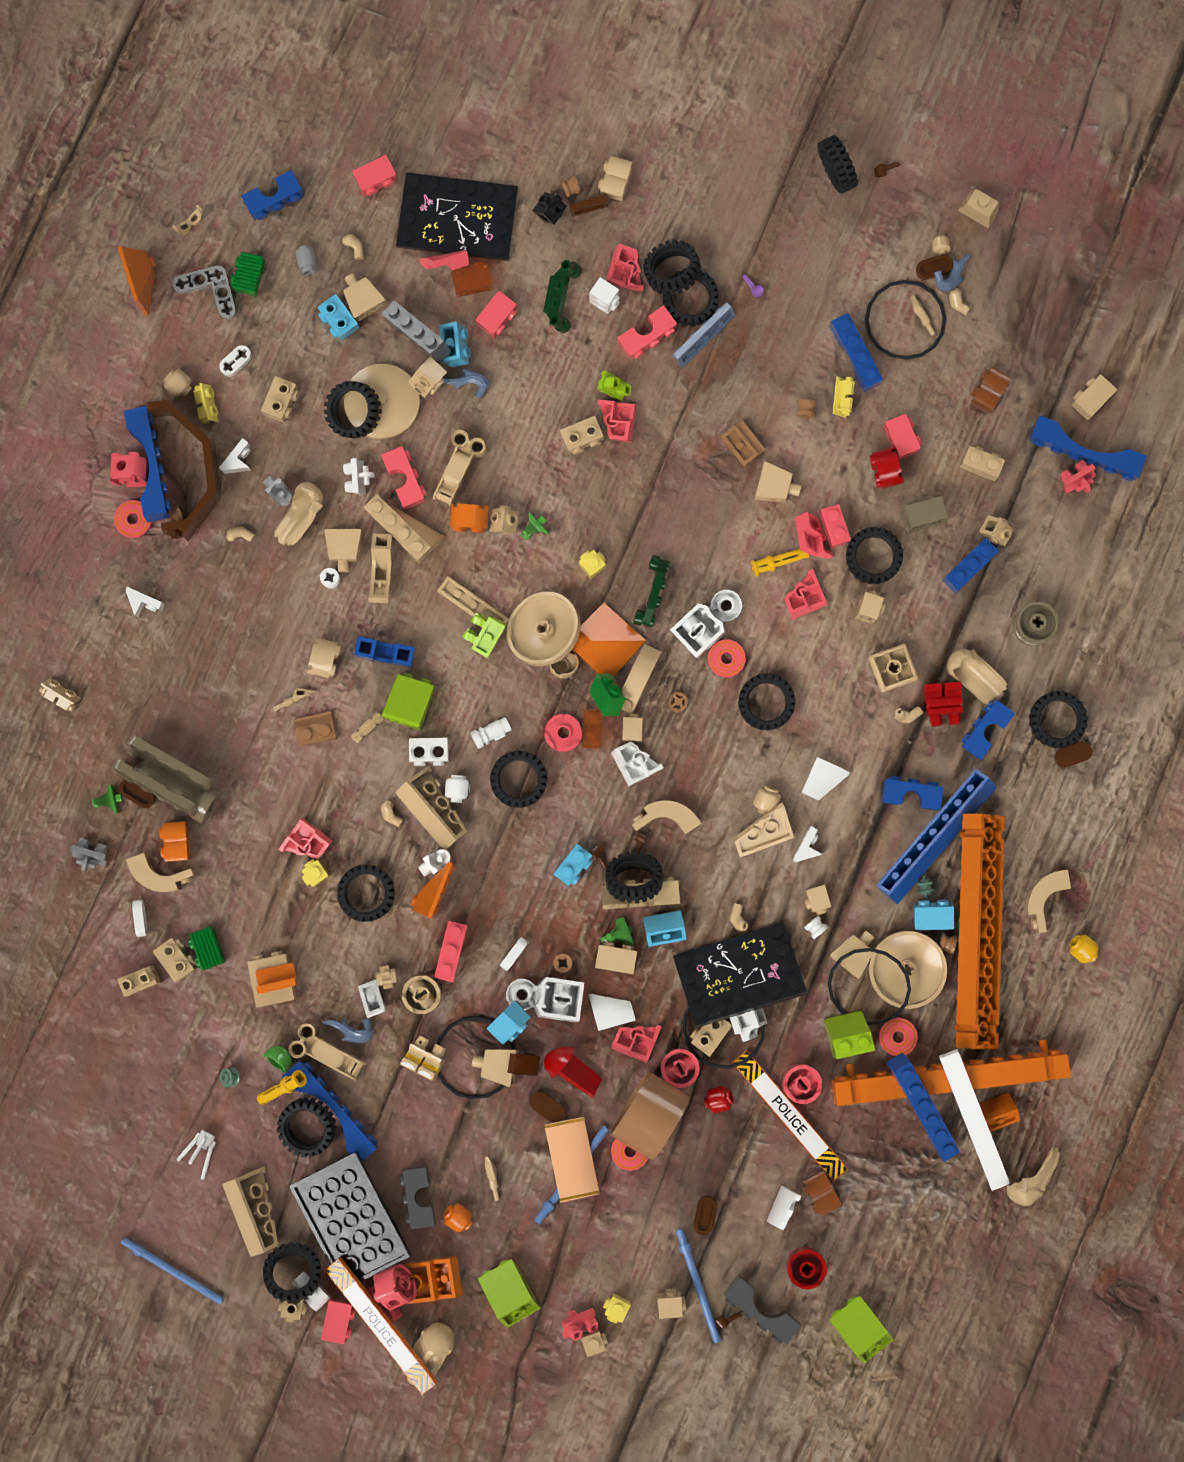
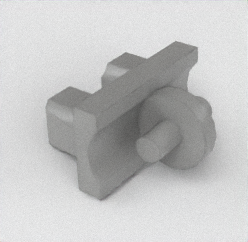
[263,475,293,507]
[71,838,107,872]

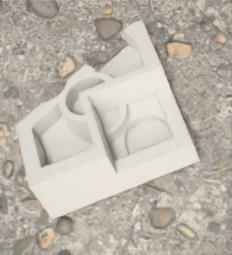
[611,742,664,786]
[801,757,850,801]
[589,994,636,1031]
[767,1185,801,1230]

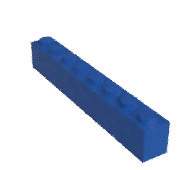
[876,769,997,905]

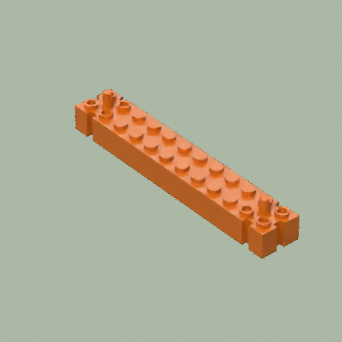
[954,814,1005,1049]
[831,1040,1071,1106]

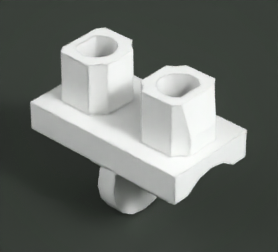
[343,458,375,495]
[418,849,451,876]

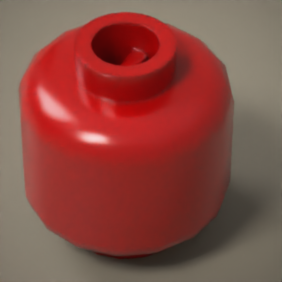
[704,1086,734,1114]

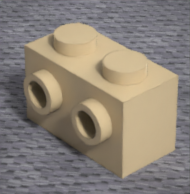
[408,356,447,398]
[1071,374,1117,420]
[261,376,299,423]
[560,416,604,455]
[960,445,1005,482]
[855,590,886,624]
[153,938,197,983]
[595,941,637,974]
[690,1020,732,1057]
[657,1289,686,1319]

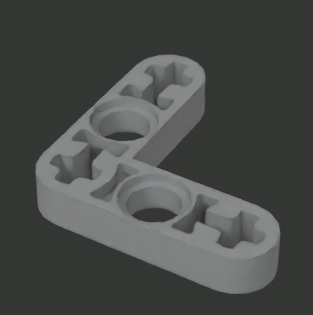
[172,266,237,320]

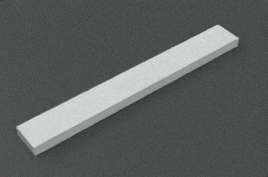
[939,1049,1010,1191]

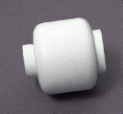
[445,775,470,803]

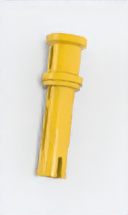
[750,548,809,577]
[257,1070,307,1105]

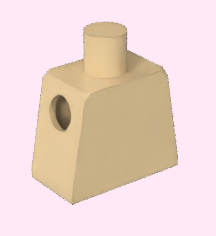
[958,189,999,229]
[343,273,387,322]
[754,462,801,502]
[325,529,363,573]
[828,930,874,979]
[472,1050,520,1087]

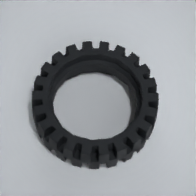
[817,135,858,194]
[643,240,701,296]
[663,268,719,327]
[324,381,382,438]
[846,527,903,585]
[738,673,796,731]
[1029,691,1088,748]
[490,751,547,808]
[605,851,663,904]
[337,865,395,922]
[277,1097,337,1157]
[263,1242,321,1303]

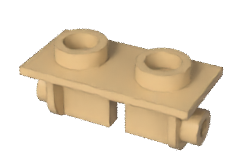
[39,679,81,712]

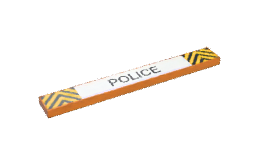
[732,1050,848,1182]
[325,1257,438,1395]

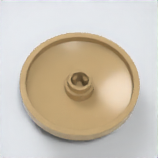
[344,364,420,440]
[507,592,581,666]
[869,931,947,1009]

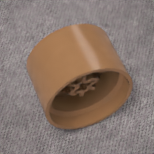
[610,1071,690,1161]

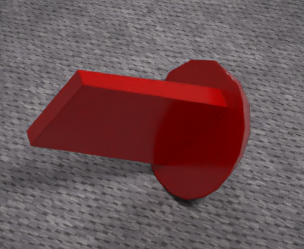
[544,1046,602,1097]

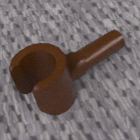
[874,162,900,177]
[634,832,647,855]
[591,844,608,871]
[715,1312,743,1328]

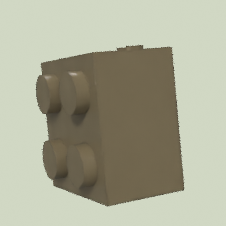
[900,494,948,534]

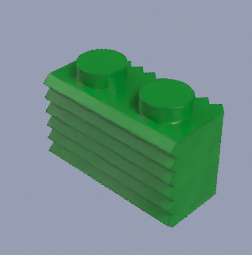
[230,252,265,297]
[589,673,626,716]
[188,926,226,971]

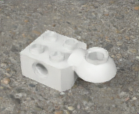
[670,590,742,659]
[506,977,584,1023]

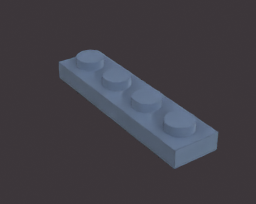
[673,302,735,368]

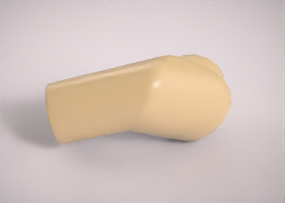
[949,288,970,315]
[381,800,403,827]
[730,903,748,931]

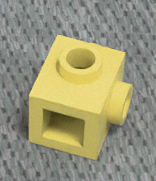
[579,550,606,579]
[301,859,331,887]
[603,1293,631,1324]

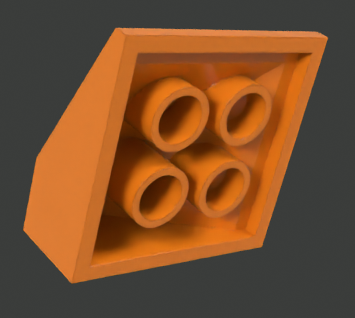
[117,246,156,316]
[572,603,646,677]
[411,862,456,919]

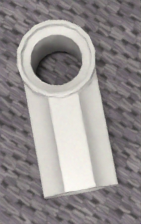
[292,1271,331,1311]

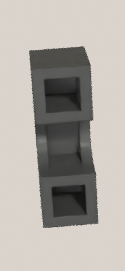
[400,1166,436,1229]

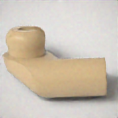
[342,234,364,260]
[226,526,255,542]
[895,706,923,723]

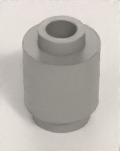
[295,245,318,275]

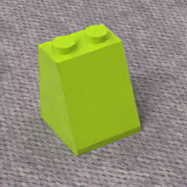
[382,672,435,731]
[824,1011,875,1059]
[478,1259,541,1328]
[829,1295,894,1364]

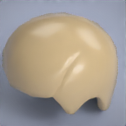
[549,652,579,679]

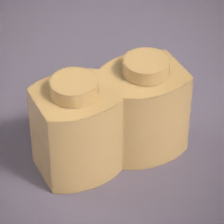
[598,156,633,201]

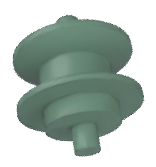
[915,876,936,899]
[220,1067,240,1088]

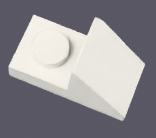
[219,438,251,474]
[126,587,165,617]
[792,826,822,862]
[358,980,387,1018]

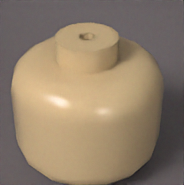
[932,235,951,256]

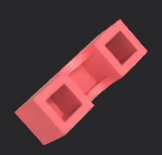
[617,305,677,360]
[381,446,427,510]
[434,921,468,982]

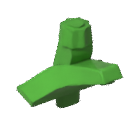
[521,512,550,541]
[92,785,123,813]
[600,917,634,946]

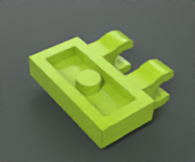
[462,612,507,658]

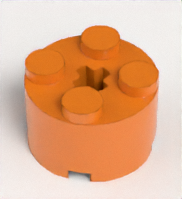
[450,504,489,533]

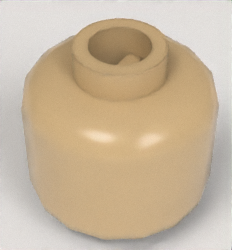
[163,369,192,397]
[753,785,781,815]

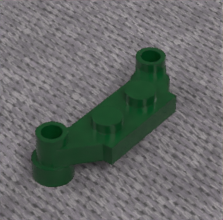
[543,260,582,333]
[633,555,670,627]

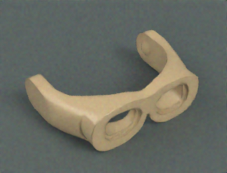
[172,205,203,235]

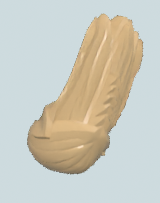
[274,482,323,546]
[947,649,1007,705]
[1006,1147,1060,1206]
[401,1323,454,1385]

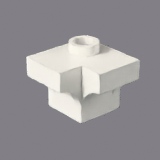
[730,1008,768,1042]

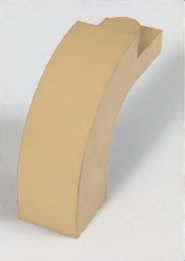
[369,533,393,603]
[621,644,661,714]
[632,801,701,835]
[126,853,196,892]
[1025,870,1071,933]

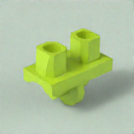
[597,371,632,401]

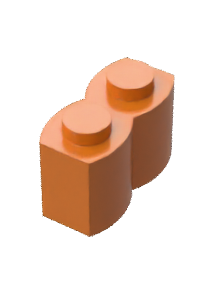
[159,821,190,862]

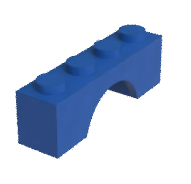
[829,313,883,393]

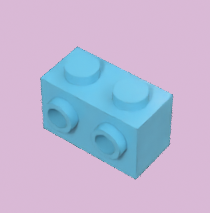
[317,294,360,342]
[439,322,470,367]
[553,844,593,886]
[913,899,954,930]
[643,910,687,947]
[486,1001,531,1045]

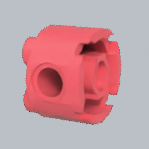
[110,452,149,488]
[660,1048,700,1088]
[781,1064,822,1104]
[373,1264,417,1311]

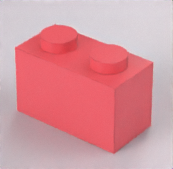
[352,155,397,196]
[475,291,517,338]
[883,414,922,460]
[819,504,851,549]
[321,1298,356,1344]

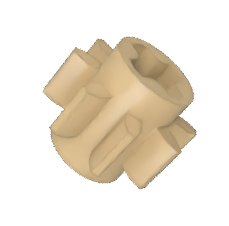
[375,965,398,989]

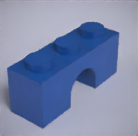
[241,170,304,221]
[942,538,999,594]
[354,636,416,668]
[961,700,1015,760]
[881,776,943,811]

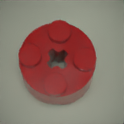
[869,447,904,489]
[786,1247,827,1290]

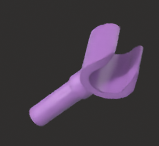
[743,274,764,298]

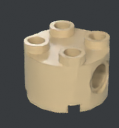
[306,637,341,679]
[402,975,442,1014]

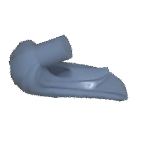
[934,254,973,292]
[443,369,490,399]
[322,1018,374,1043]

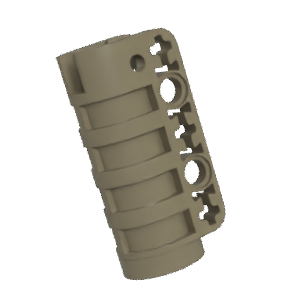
[110,735,222,824]

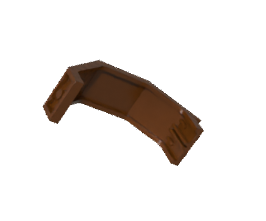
[147,400,221,541]

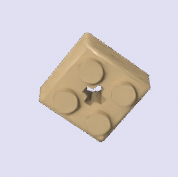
[869,644,918,693]

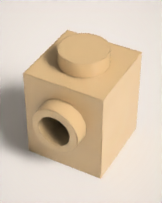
[804,885,831,915]
[581,1328,608,1357]

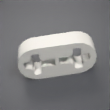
[220,345,252,377]
[132,900,148,937]
[500,936,529,971]

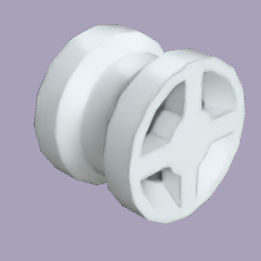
[320,568,340,589]
[804,915,828,939]

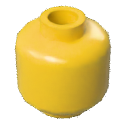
[1069,935,1098,963]

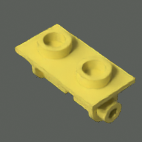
[833,376,855,418]
[193,383,219,424]

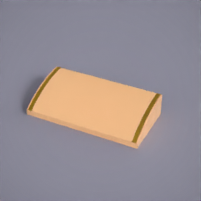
[544,1117,600,1203]

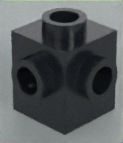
[532,192,567,225]

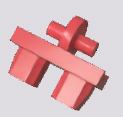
[1060,460,1096,494]
[562,1308,598,1341]

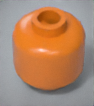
[443,1203,473,1233]

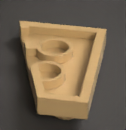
[733,803,794,858]

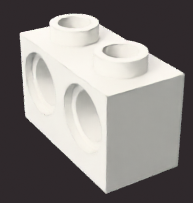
[589,277,620,314]
[409,738,449,766]

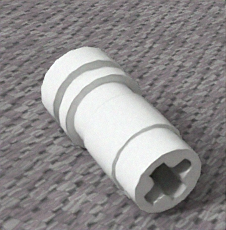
[470,717,512,749]

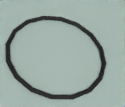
[865,280,946,360]
[827,948,911,1025]
[683,1006,765,1069]
[437,1016,515,1100]

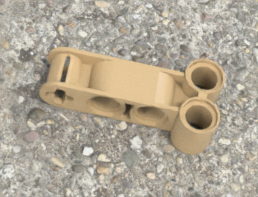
[433,430,487,507]
[288,1023,366,1081]

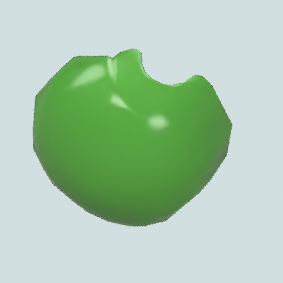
[263,1046,293,1073]

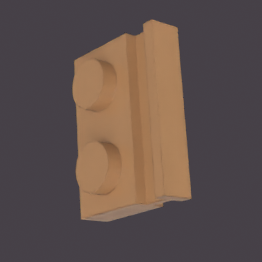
[720,420,766,468]
[293,711,337,747]

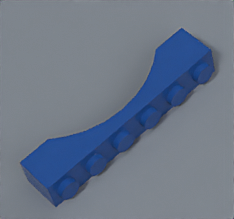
[124,406,172,523]
[1029,416,1147,481]
[886,1053,960,1162]
[282,1060,378,1161]

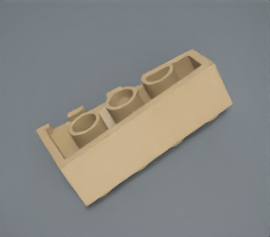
[363,494,446,564]
[395,766,467,850]
[601,877,680,910]
[222,1166,278,1257]

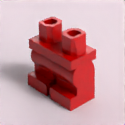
[922,682,963,727]

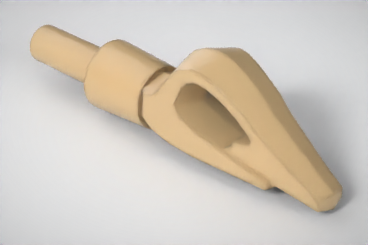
[911,295,935,336]
[273,688,316,711]
[485,1156,500,1201]

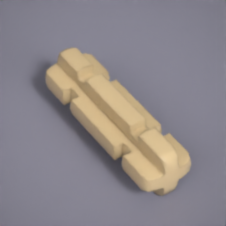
[351,712,384,743]

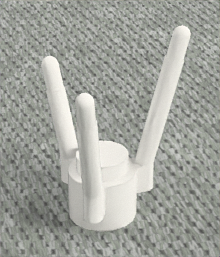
[177,1130,216,1180]

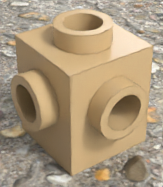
[489,505,519,535]
[979,515,1014,546]
[278,1299,308,1322]

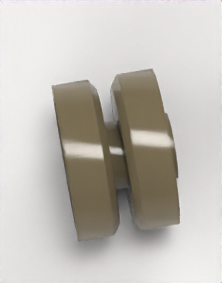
[1012,601,1059,646]

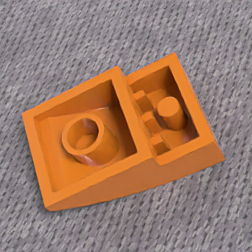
[395,1256,463,1304]

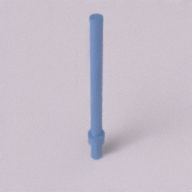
[534,1125,609,1225]
[676,1228,721,1343]
[120,1237,224,1305]

